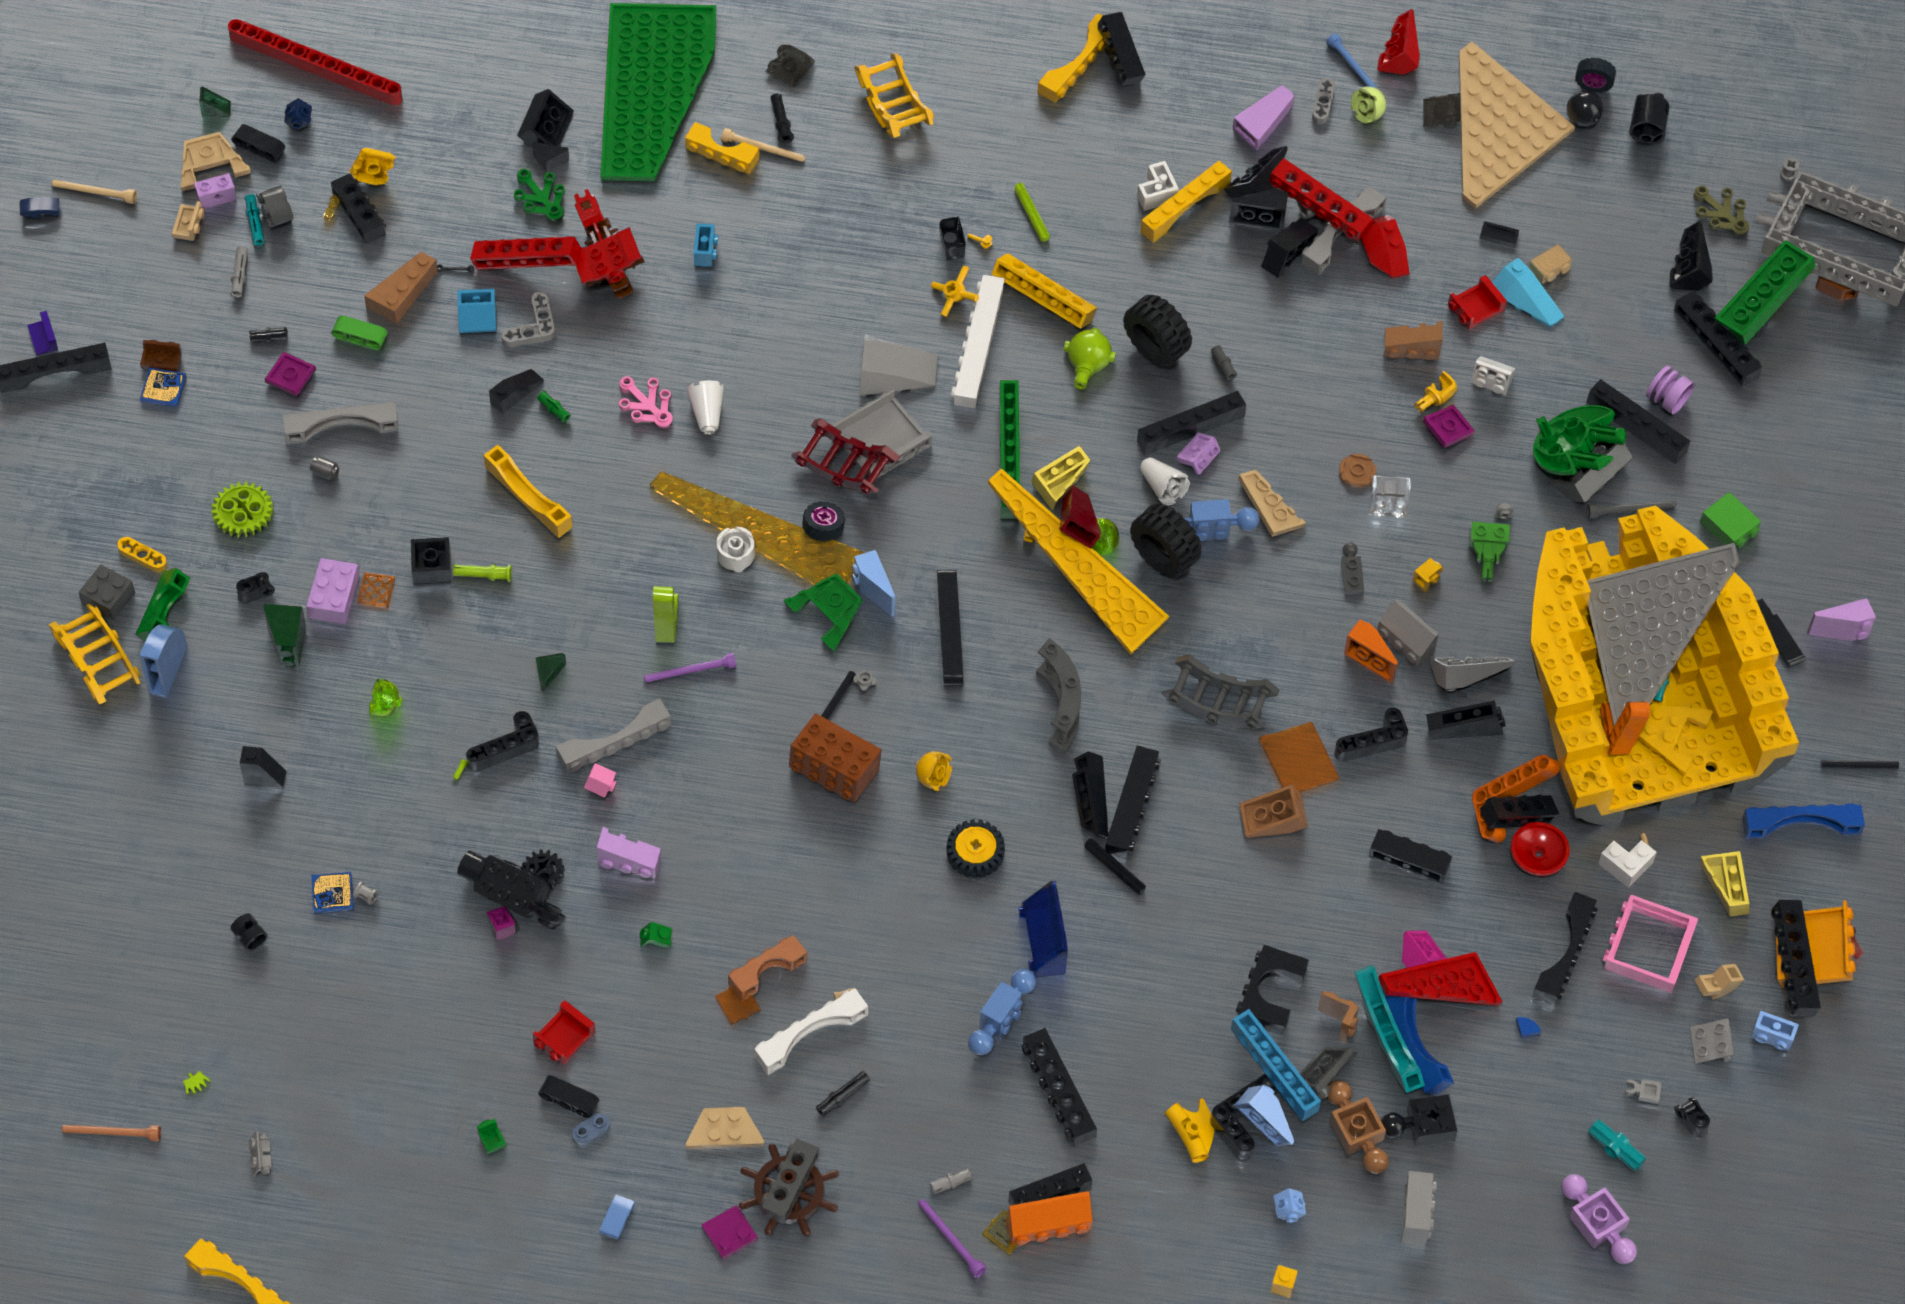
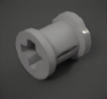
[1780,157,1799,181]
[353,881,379,906]

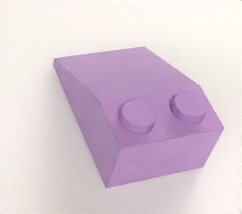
[1807,598,1876,641]

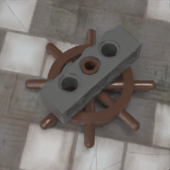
[739,1138,839,1236]

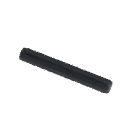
[1084,838,1146,894]

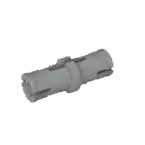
[930,1168,972,1195]

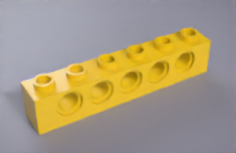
[991,253,1097,329]

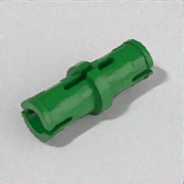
[537,391,571,423]

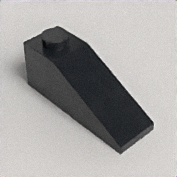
[489,369,544,414]

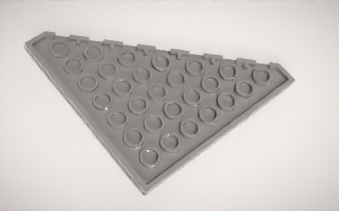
[1587,543,1740,726]

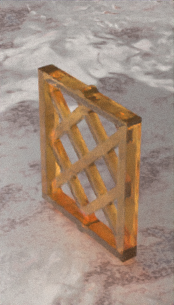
[357,572,395,608]

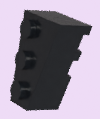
[1261,218,1318,278]

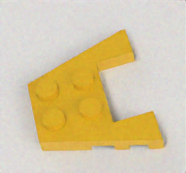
[1638,703,1713,776]

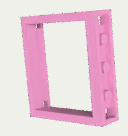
[1603,895,1698,993]

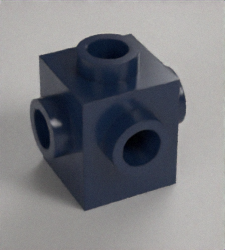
[284,98,312,130]

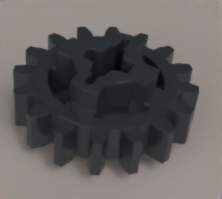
[522,849,565,889]

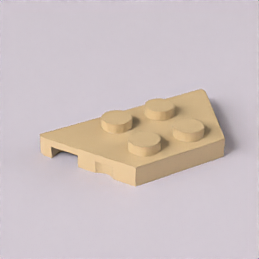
[686,1107,764,1149]

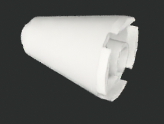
[687,380,724,435]
[1140,457,1190,506]

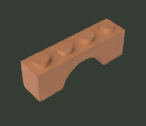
[728,935,807,1002]

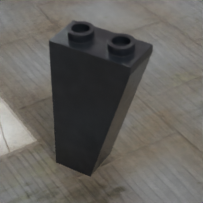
[1426,700,1506,740]

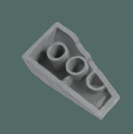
[1430,657,1516,691]

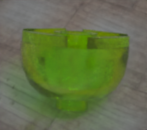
[1092,517,1120,556]
[369,678,402,717]

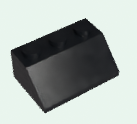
[517,89,574,147]

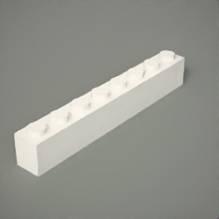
[951,275,1005,409]

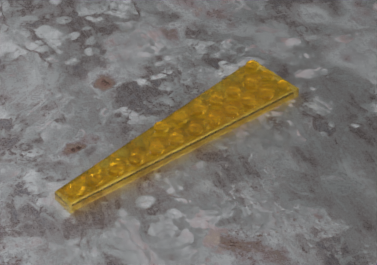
[650,471,865,585]

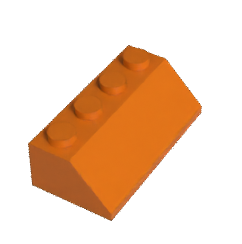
[1006,1191,1093,1245]

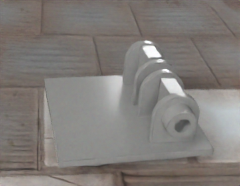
[1690,1018,1734,1064]

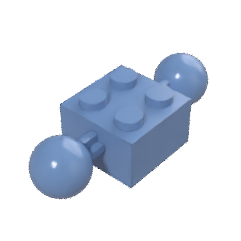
[1184,499,1260,542]
[968,969,1036,1056]

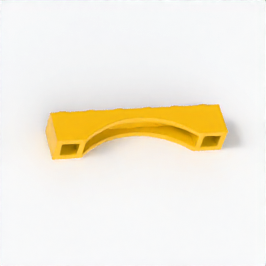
[1038,13,1105,103]
[1140,160,1232,243]
[483,445,573,538]
[184,1238,291,1304]

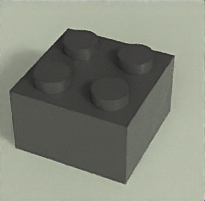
[78,564,135,621]

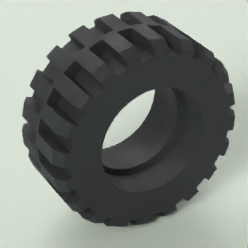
[1123,295,1192,366]
[1130,504,1202,577]

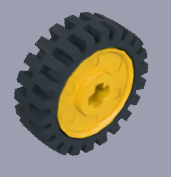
[946,819,1005,878]

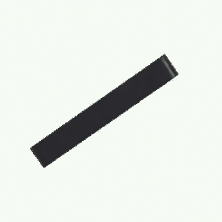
[937,569,963,686]

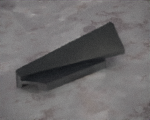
[1072,751,1108,838]

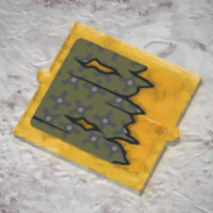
[982,1209,1022,1256]

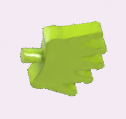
[183,1071,210,1095]

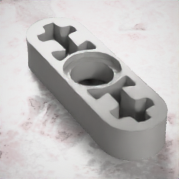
[1312,78,1335,124]

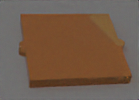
[715,987,761,1025]

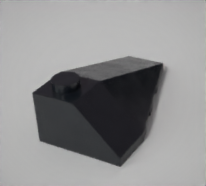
[1224,146,1288,198]
[1670,221,1713,290]

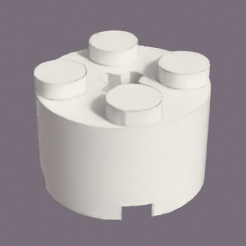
[717,527,755,572]

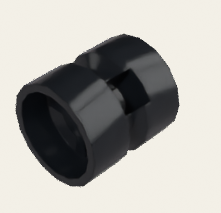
[230,913,268,951]

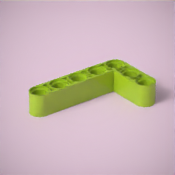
[653,586,678,643]

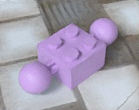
[1561,1174,1637,1264]

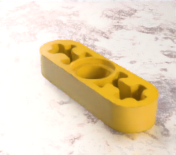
[117,537,167,573]

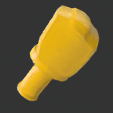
[1414,371,1457,413]

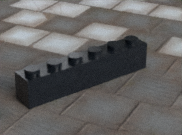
[1586,379,1690,464]
[1137,391,1246,456]
[1105,745,1161,859]

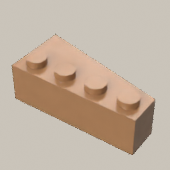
[364,252,438,324]

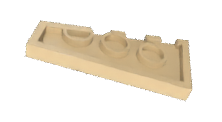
[1238,470,1306,537]

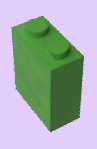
[1700,492,1761,548]

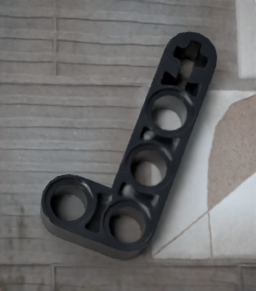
[1334,707,1408,761]
[466,711,539,772]

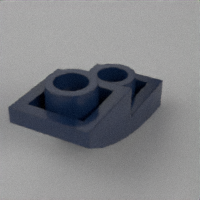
[19,197,60,218]

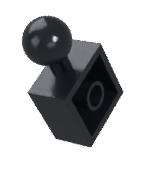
[1381,1094,1458,1146]

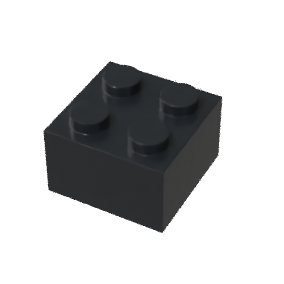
[411,537,452,584]

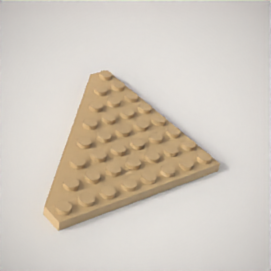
[1459,42,1575,209]

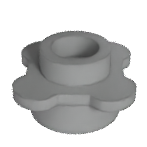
[1494,503,1514,519]
[853,670,876,691]

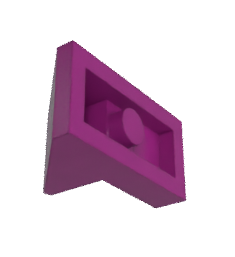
[486,906,515,940]

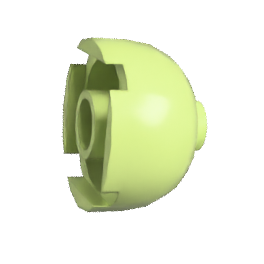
[1351,86,1386,124]

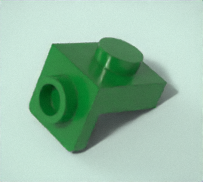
[639,922,672,949]
[477,1118,506,1155]

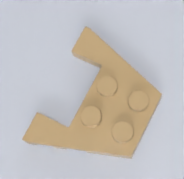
[181,132,251,192]

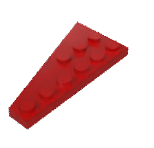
[1378,952,1503,1006]

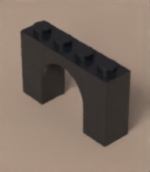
[1235,945,1309,1036]

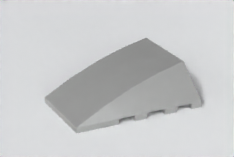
[860,335,938,398]

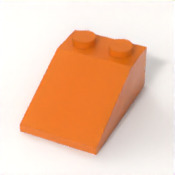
[1344,619,1398,684]

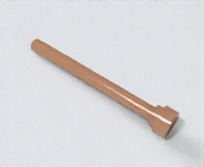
[62,1125,161,1142]

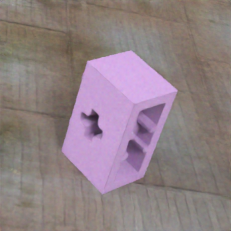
[194,173,236,209]

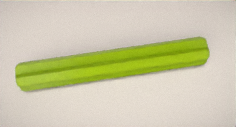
[1014,182,1050,242]

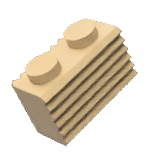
[1529,244,1572,284]

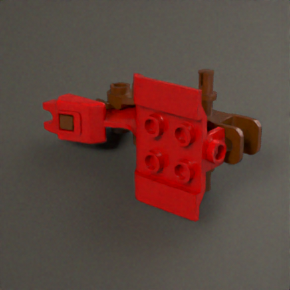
[574,189,645,299]

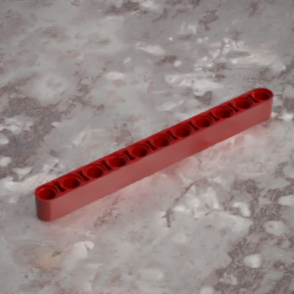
[228,19,403,106]

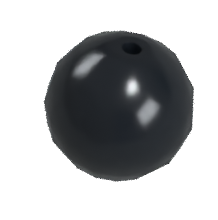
[1567,90,1604,127]

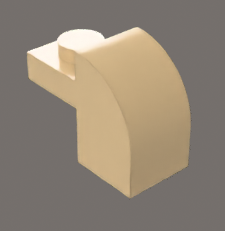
[1695,964,1745,999]

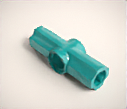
[1588,1119,1646,1172]

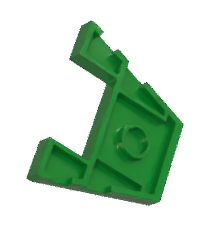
[784,573,863,652]

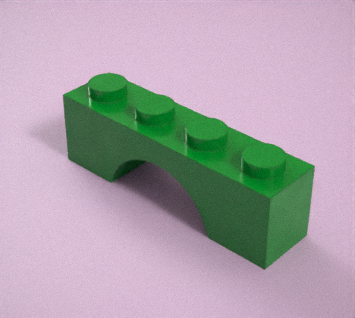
[135,568,190,642]

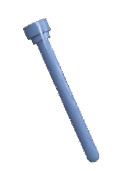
[1326,33,1379,90]

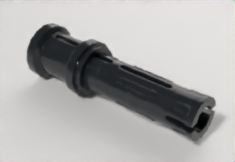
[770,93,794,144]

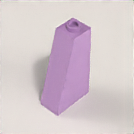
[1233,85,1294,151]

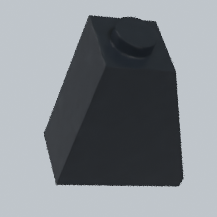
[240,746,286,789]

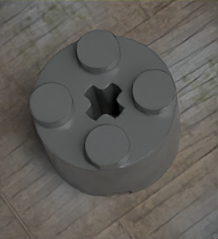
[256,186,294,228]

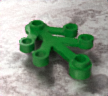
[513,169,565,222]

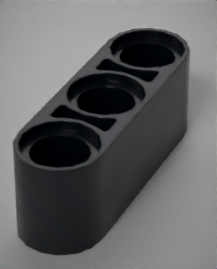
[231,124,286,162]
[538,1075,599,1118]

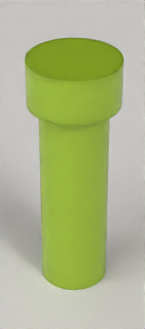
[452,759,467,780]

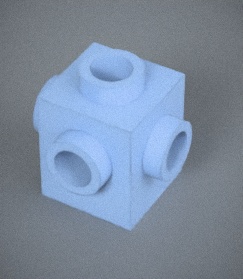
[1274,1188,1306,1223]

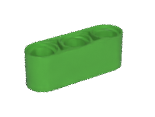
[331,315,388,350]

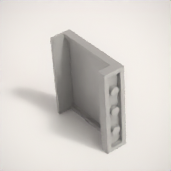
[832,390,932,478]

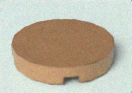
[1339,454,1376,488]

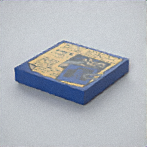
[140,368,186,407]
[311,872,354,914]

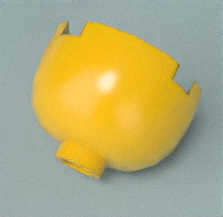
[916,751,952,791]

